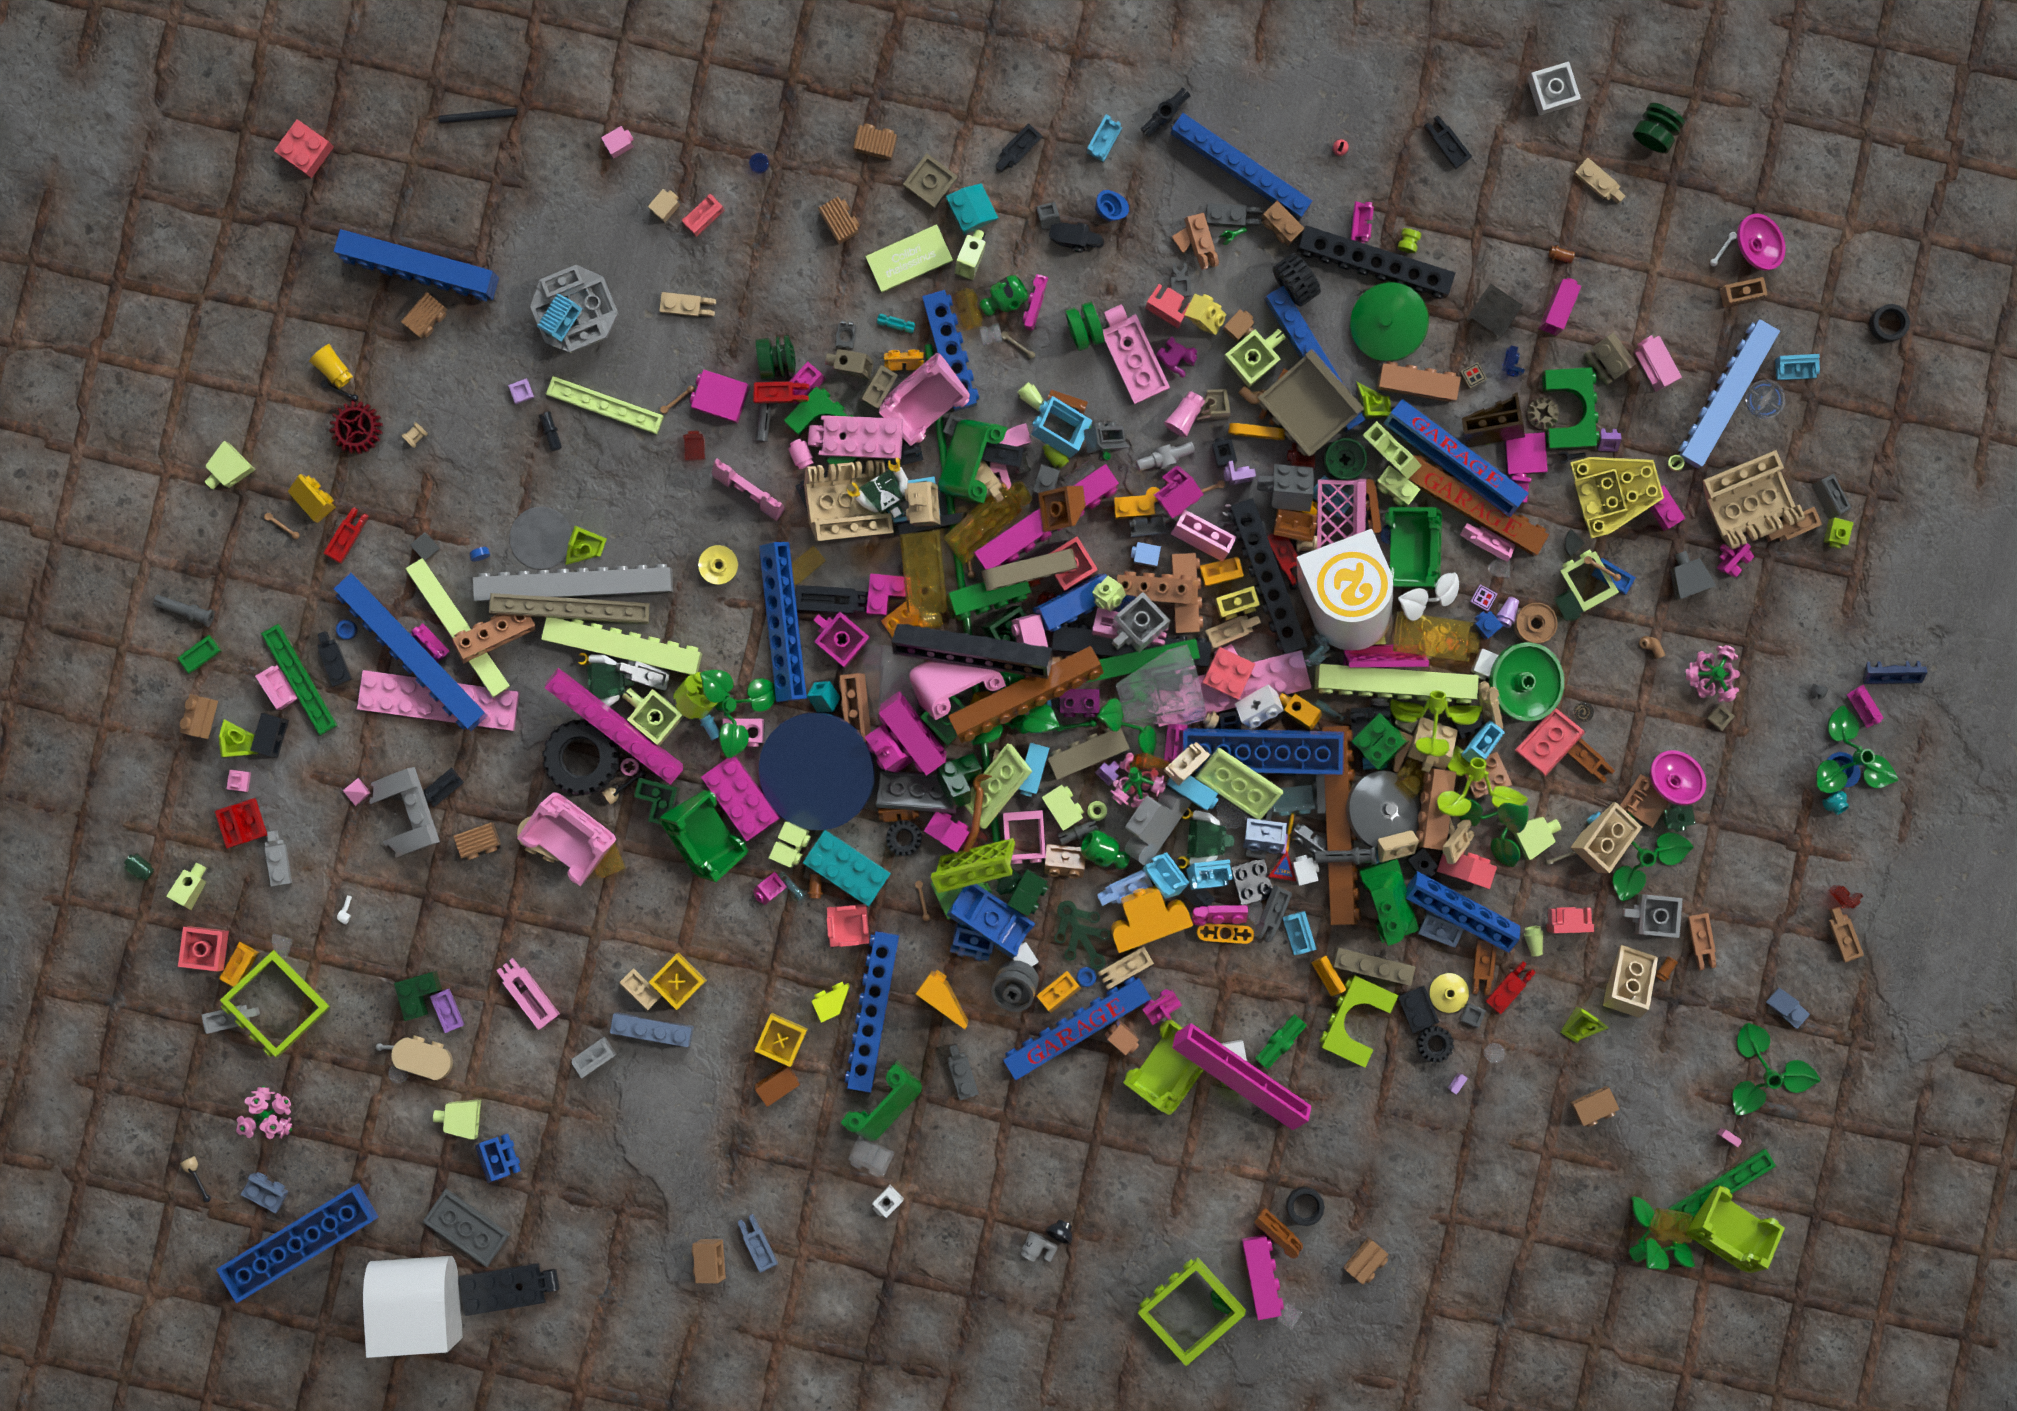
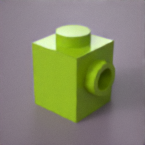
[1824,517,1854,549]

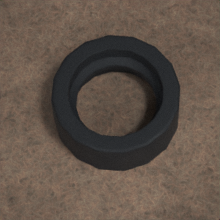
[1869,304,1910,343]
[1286,1187,1325,1226]

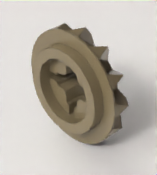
[1527,398,1559,429]

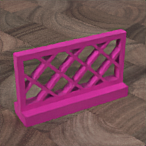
[1343,644,1429,668]

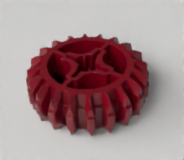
[329,401,383,455]

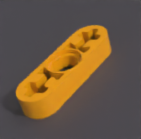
[1228,423,1286,440]
[1197,923,1254,944]

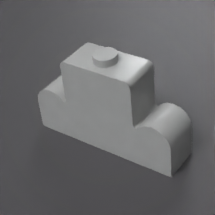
[1125,787,1192,866]

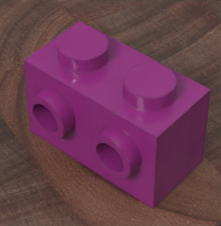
[1060,689,1099,717]

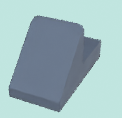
[1766,988,1810,1029]

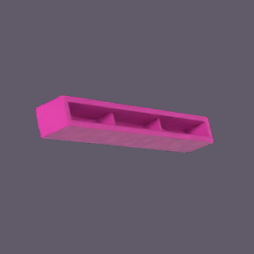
[545,668,683,785]
[1172,1023,1311,1130]

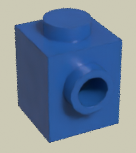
[1472,611,1503,640]

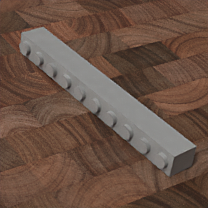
[473,564,673,602]

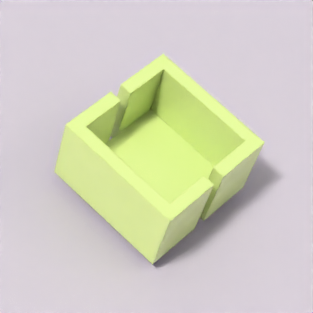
[769,821,811,868]

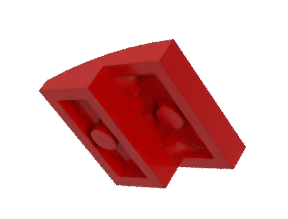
[215,798,267,848]

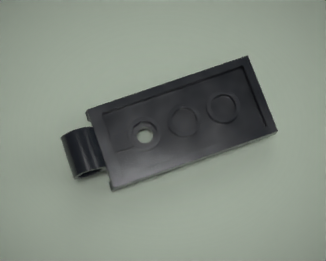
[459,1263,560,1316]

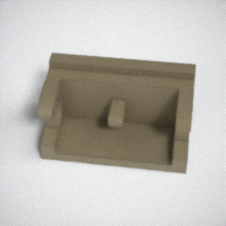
[859,365,898,409]

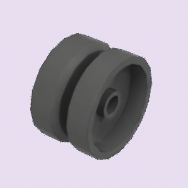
[991,960,1039,1012]

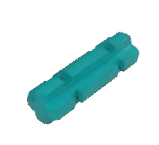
[877,314,915,333]

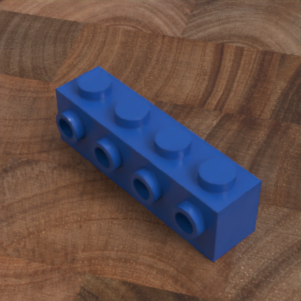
[1033,574,1107,632]

